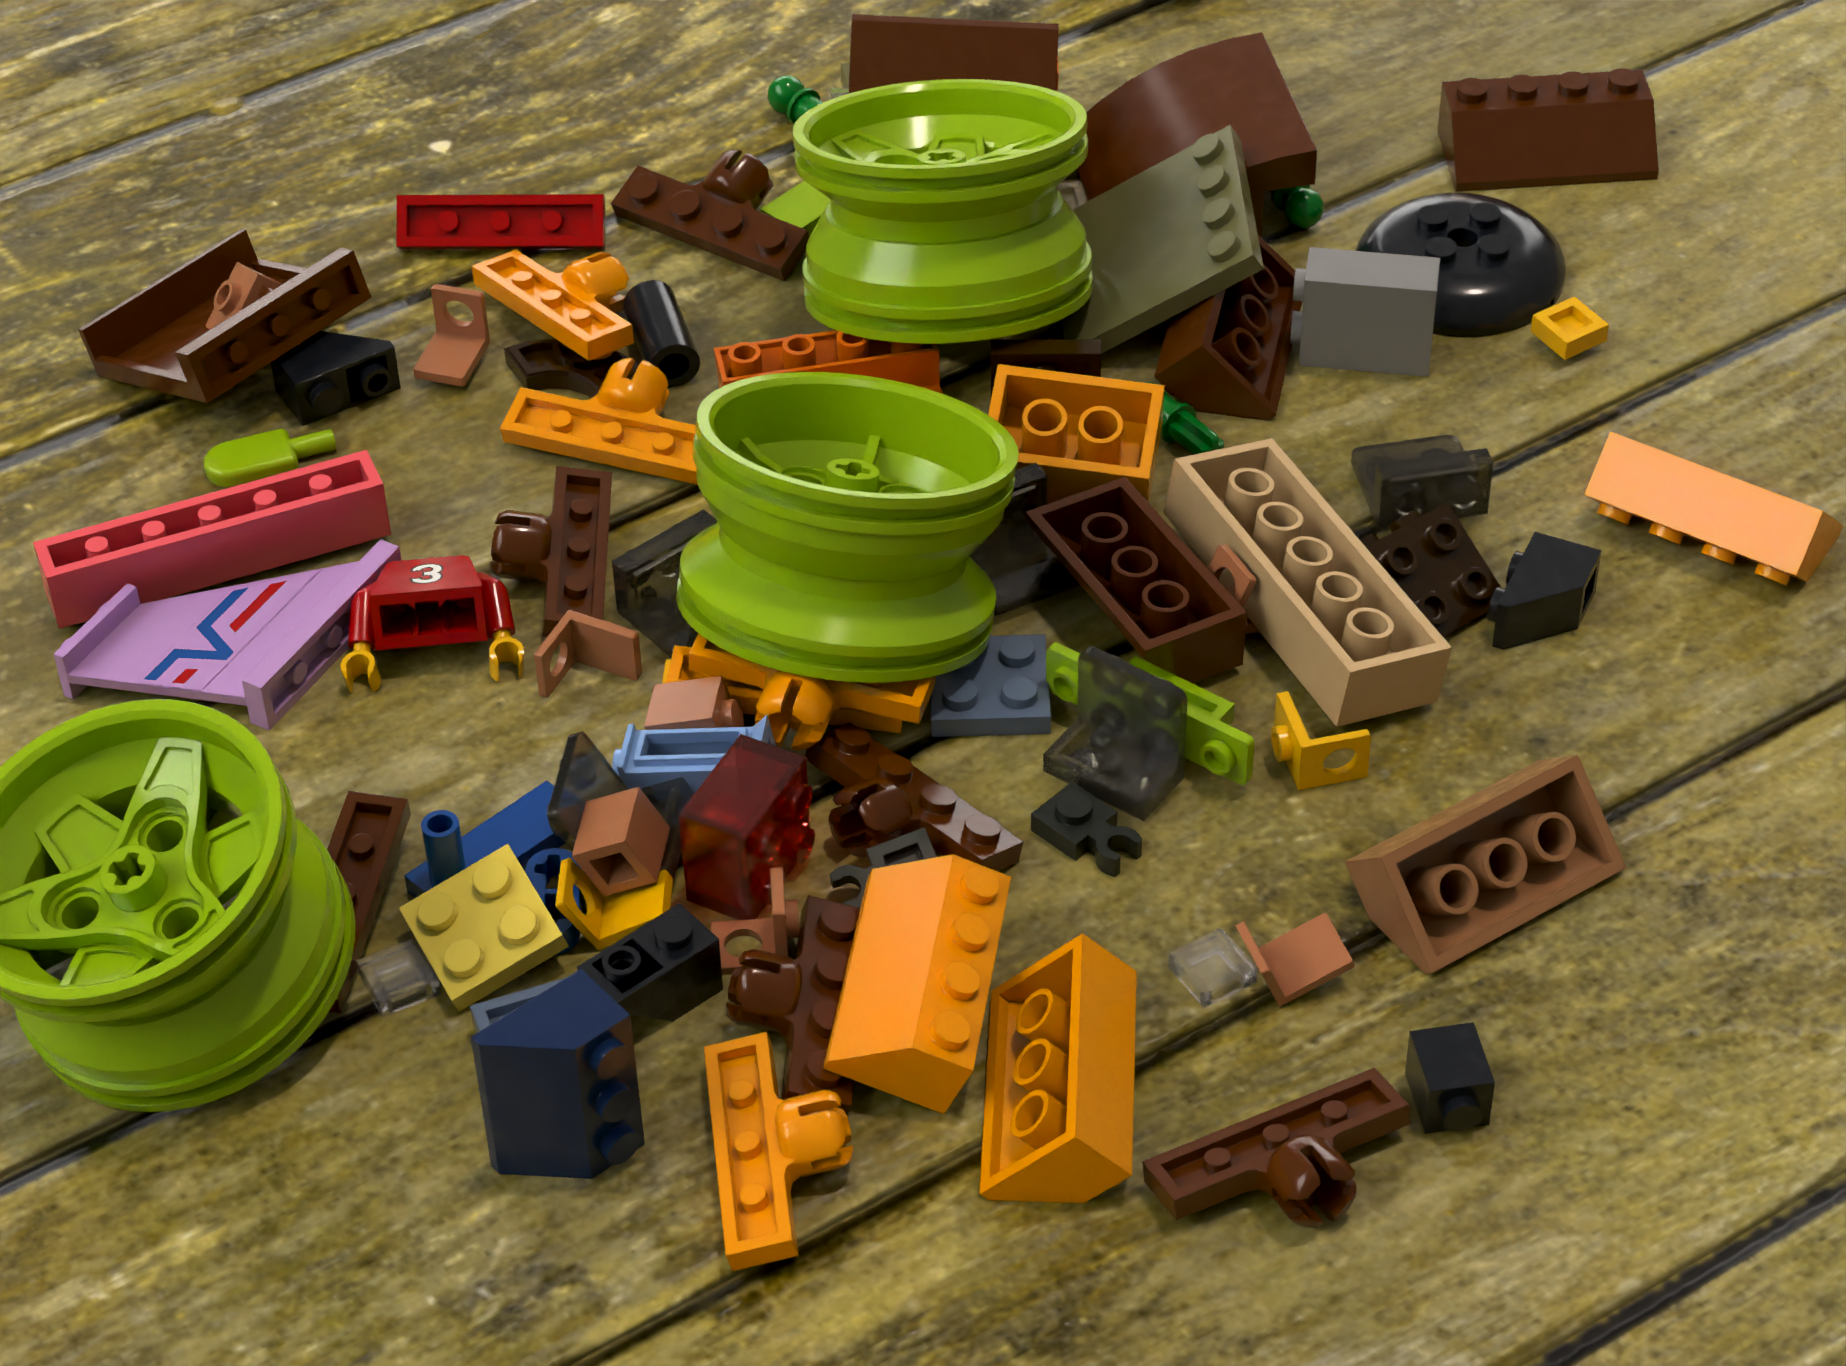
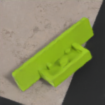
[1046,642,1255,786]

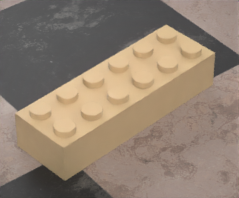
[1163,438,1452,727]

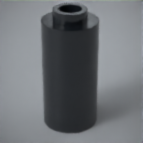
[623,280,700,388]

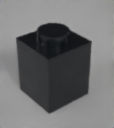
[1405,1022,1495,1134]

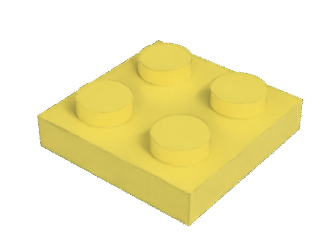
[399,844,569,1012]

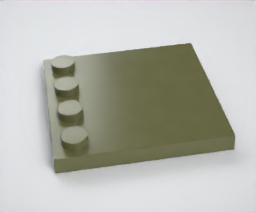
[1062,125,1264,354]

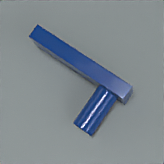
[404,780,584,898]

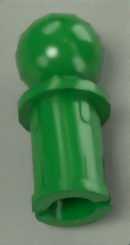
[767,75,823,124]
[1270,185,1324,228]

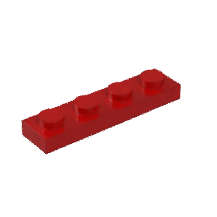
[396,194,605,249]

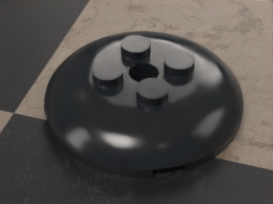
[1356,193,1566,337]

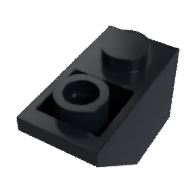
[271,331,401,426]
[1487,532,1602,650]
[577,903,723,1022]

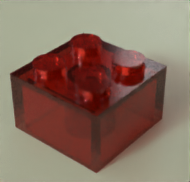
[679,734,815,920]

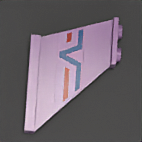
[54,539,402,730]

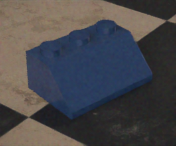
[471,969,645,1179]

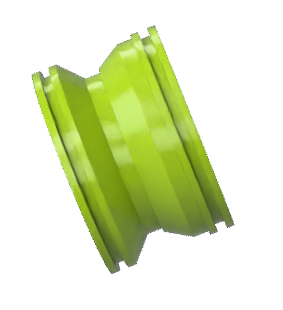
[793,79,1093,344]
[676,372,1019,683]
[0,699,355,1112]

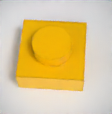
[1530,296,1609,360]

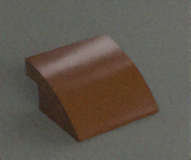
[1077,32,1317,238]

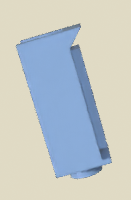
[612,715,781,809]

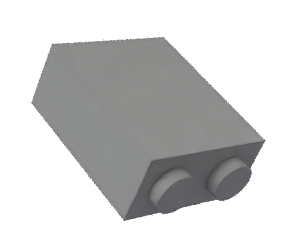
[1290,247,1440,377]

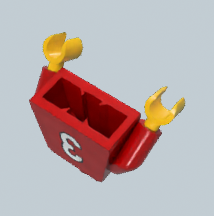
[340,555,524,693]

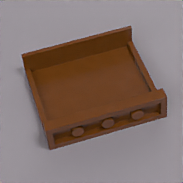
[78,229,372,403]

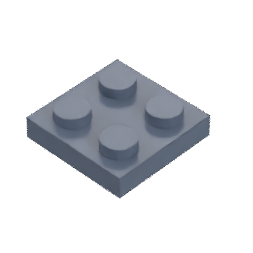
[930,634,1051,737]

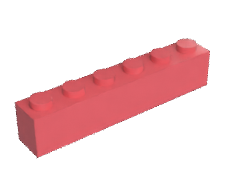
[33,450,391,629]

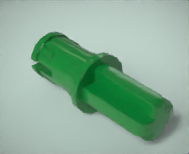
[1147,382,1224,455]

